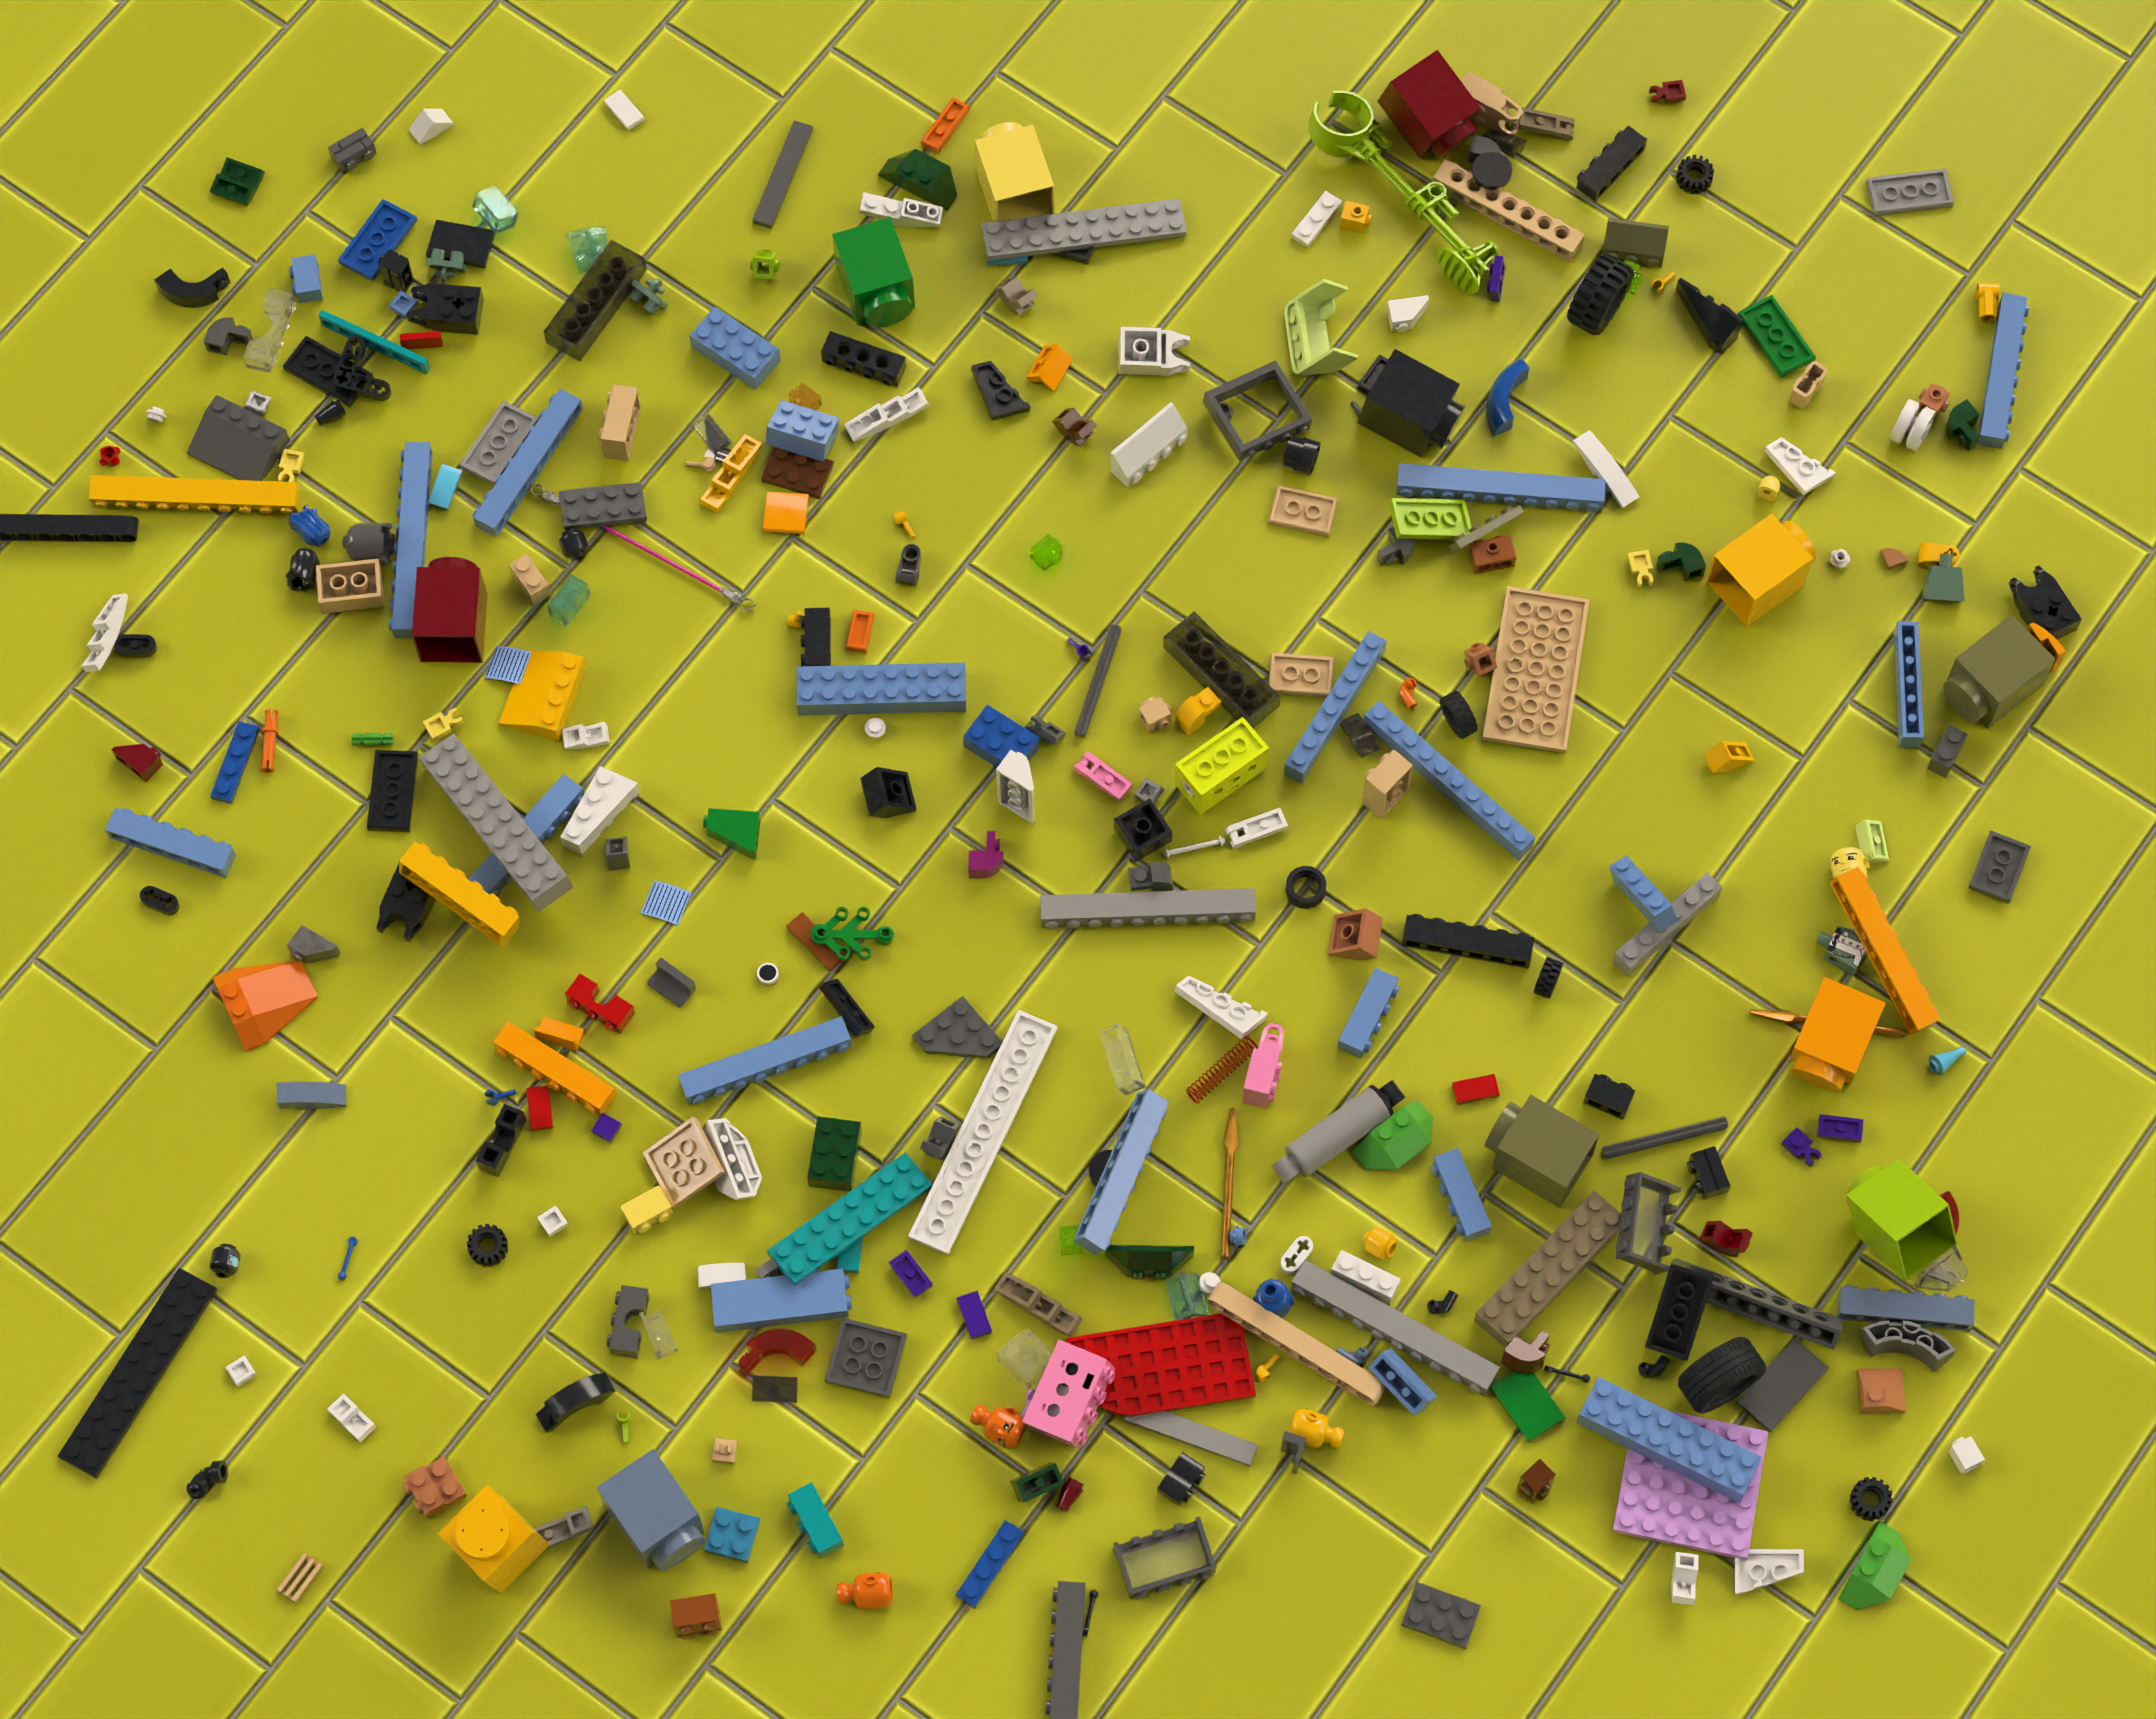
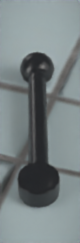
[1544,1366,1590,1383]
[1083,1590,1098,1636]

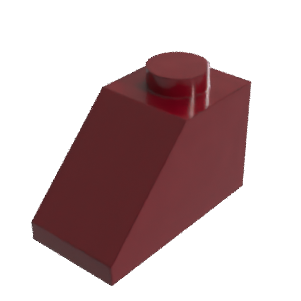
[111,744,163,782]

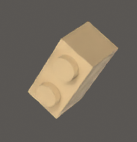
[509,554,551,606]

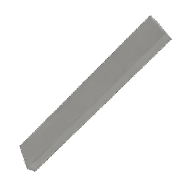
[1124,1411,1258,1467]

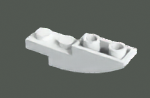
[859,192,943,227]

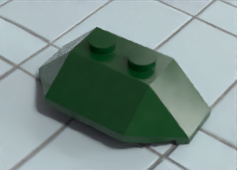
[878,149,957,211]
[1105,1245,1194,1280]

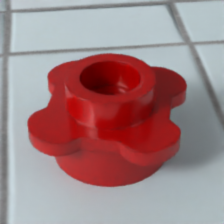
[99,446,121,466]

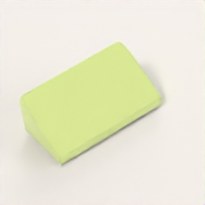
[1855,820,1889,864]

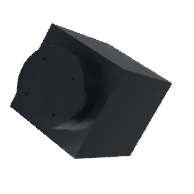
[1357,349,1466,458]

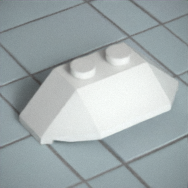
[705,1118,762,1200]

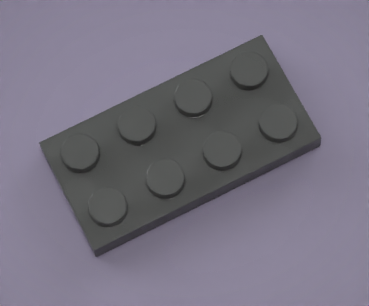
[559,482,647,530]

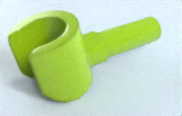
[617,1410,631,1443]

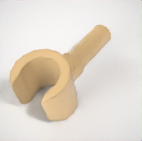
[686,456,716,472]

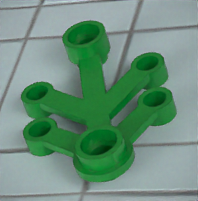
[810,907,894,961]

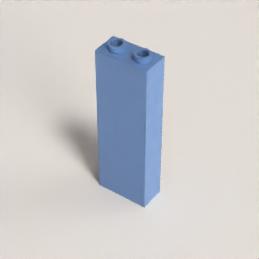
[711,1268,852,1333]

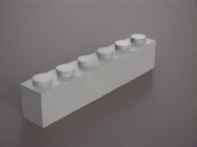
[1612,873,1722,977]

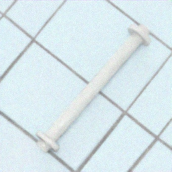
[1163,836,1225,859]

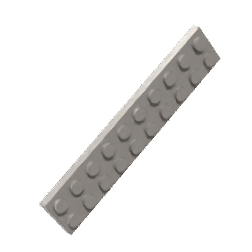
[981,198,1187,261]

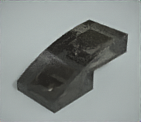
[1340,713,1380,758]

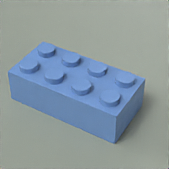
[690,307,781,390]

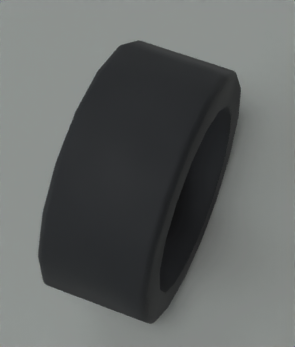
[1285,866,1326,909]

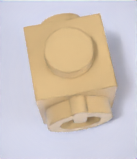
[1139,697,1173,733]

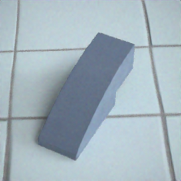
[277,1082,347,1110]

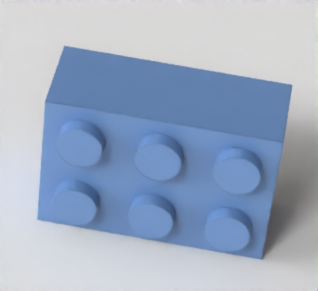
[766,400,839,462]

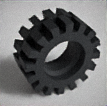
[1676,155,1714,194]
[1533,957,1563,999]
[467,1224,508,1267]
[1850,1477,1893,1521]

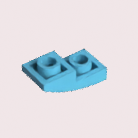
[428,464,462,509]

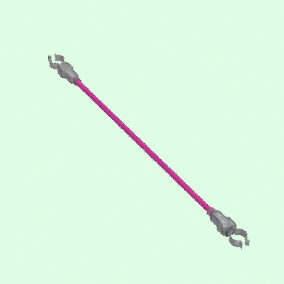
[529,483,756,612]

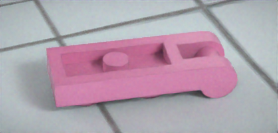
[1073,751,1132,802]

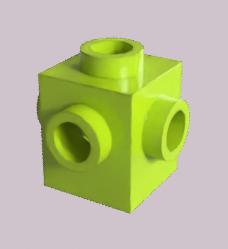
[750,249,780,280]

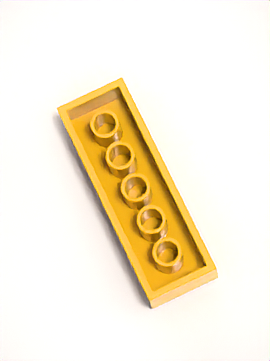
[399,841,519,948]

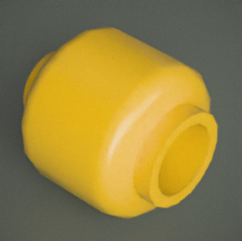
[1363,1227,1397,1260]

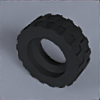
[1439,691,1478,739]

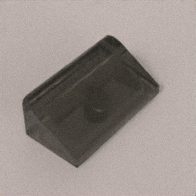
[752,1375,798,1403]

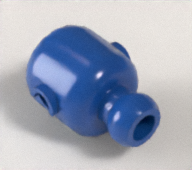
[1253,1279,1294,1318]

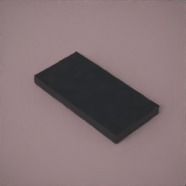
[283,336,374,407]
[367,750,419,832]

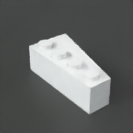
[560,766,640,855]

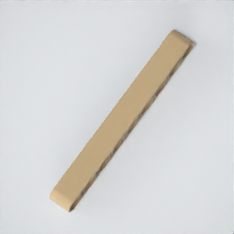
[1207,1282,1387,1406]

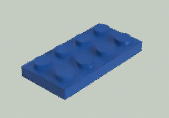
[338,199,417,282]

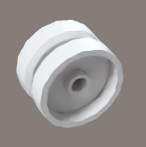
[1889,399,1936,452]

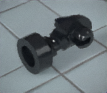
[186,1460,228,1499]

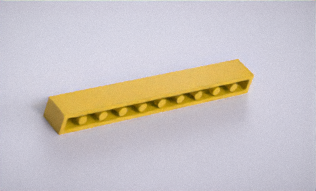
[89,475,300,514]

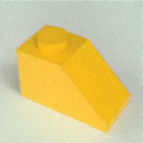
[1704,741,1755,773]

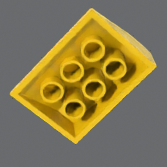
[499,650,586,741]

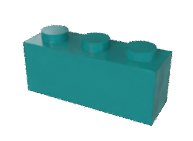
[786,1482,844,1558]

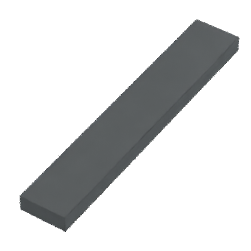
[753,120,813,229]

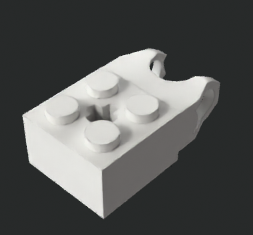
[1118,327,1190,376]

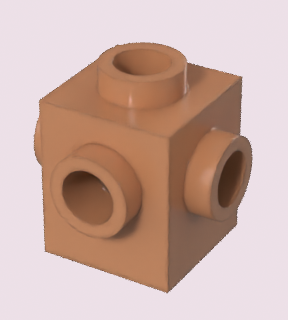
[1918,383,1950,420]
[1464,642,1498,676]

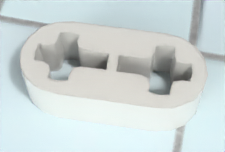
[1280,1236,1313,1275]

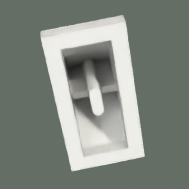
[409,109,454,145]

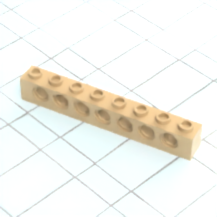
[1432,159,1584,262]

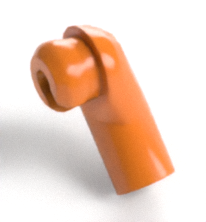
[1399,678,1417,710]

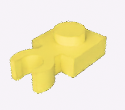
[278,449,305,482]
[1627,550,1653,587]
[423,708,463,742]

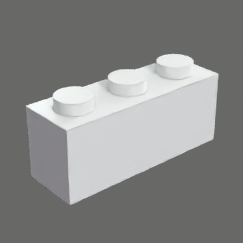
[1331,1250,1401,1305]

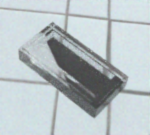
[691,412,731,454]

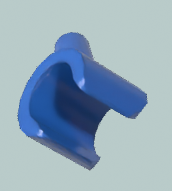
[484,1089,516,1106]

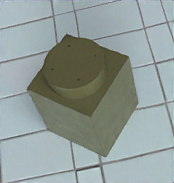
[1943,614,2055,729]
[1485,1094,1599,1208]

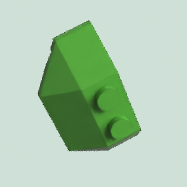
[1352,1101,1433,1170]
[1838,1521,1911,1610]

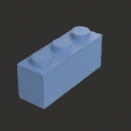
[1368,1348,1437,1416]

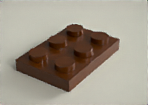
[761,447,834,500]

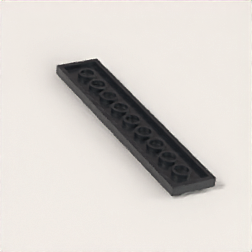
[58,1268,218,1479]

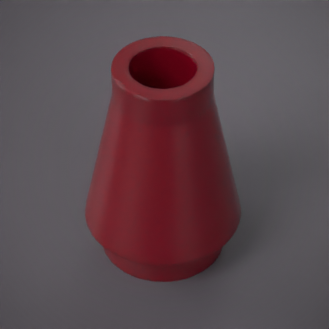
[1056,1477,1084,1512]

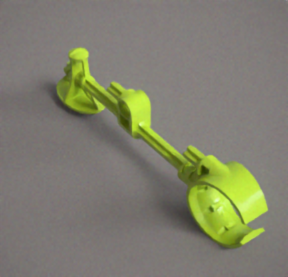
[1308,90,1499,295]

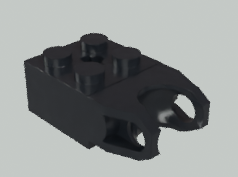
[407,283,484,335]
[2009,566,2082,640]
[376,863,436,942]

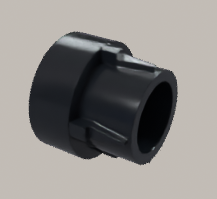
[1283,436,1321,476]

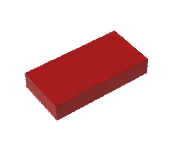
[400,331,443,350]
[1452,1074,1500,1105]
[526,1085,554,1131]

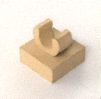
[712,1438,738,1464]

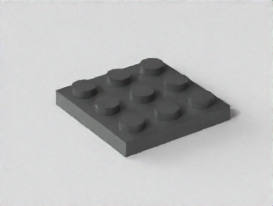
[825,1318,907,1399]

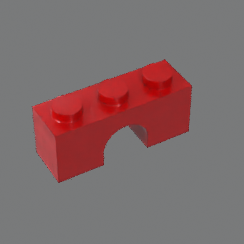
[565,973,635,1033]

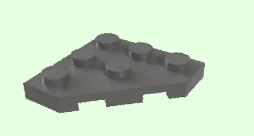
[912,996,1003,1059]

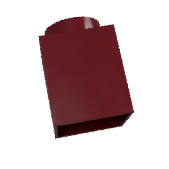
[1377,50,1481,159]
[412,557,487,663]

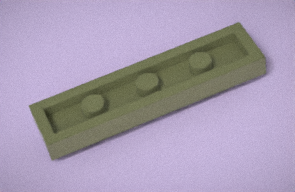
[1448,505,1524,553]

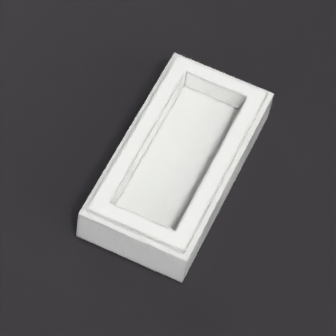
[604,90,644,131]

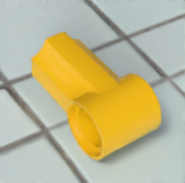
[1976,282,1999,323]

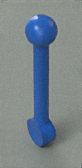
[338,1237,357,1280]

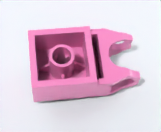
[1242,1023,1284,1108]

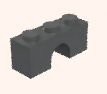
[607,1285,650,1358]

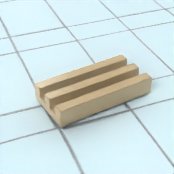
[277,1553,323,1603]

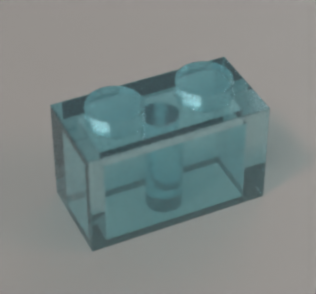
[472,185,519,234]
[547,574,591,626]

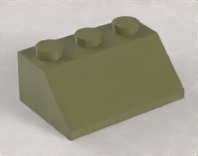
[1602,218,1669,268]

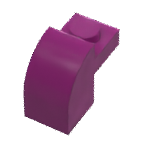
[968,831,1004,878]

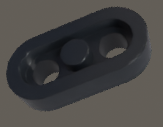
[114,634,157,657]

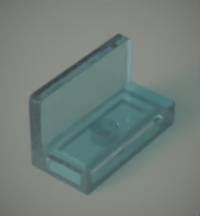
[1165,1272,1209,1320]

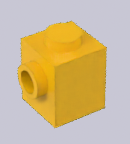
[1340,201,1372,233]

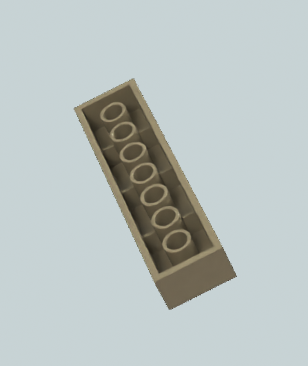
[1474,1191,1621,1349]

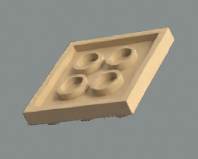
[643,1117,725,1208]

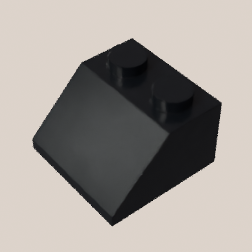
[860,767,917,818]

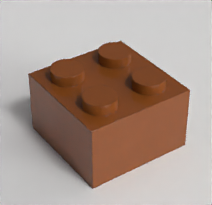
[670,1593,722,1639]

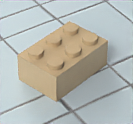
[598,384,641,461]
[316,559,385,614]
[1362,750,1413,819]

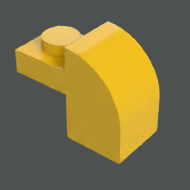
[1175,687,1221,736]

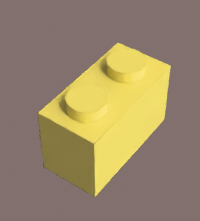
[620,1185,673,1234]

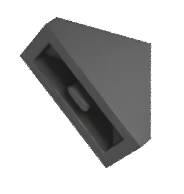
[606,836,630,871]

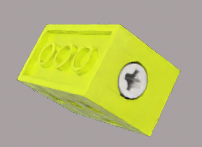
[1174,717,1269,815]

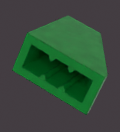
[703,808,761,859]

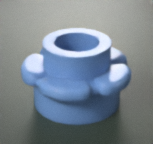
[1230,1225,1246,1247]

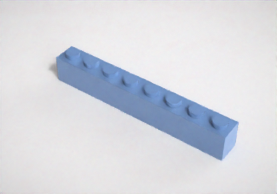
[1977,293,2029,449]
[473,389,583,538]
[1284,631,1387,783]
[468,774,584,897]
[678,1016,852,1105]
[1073,1089,1169,1254]

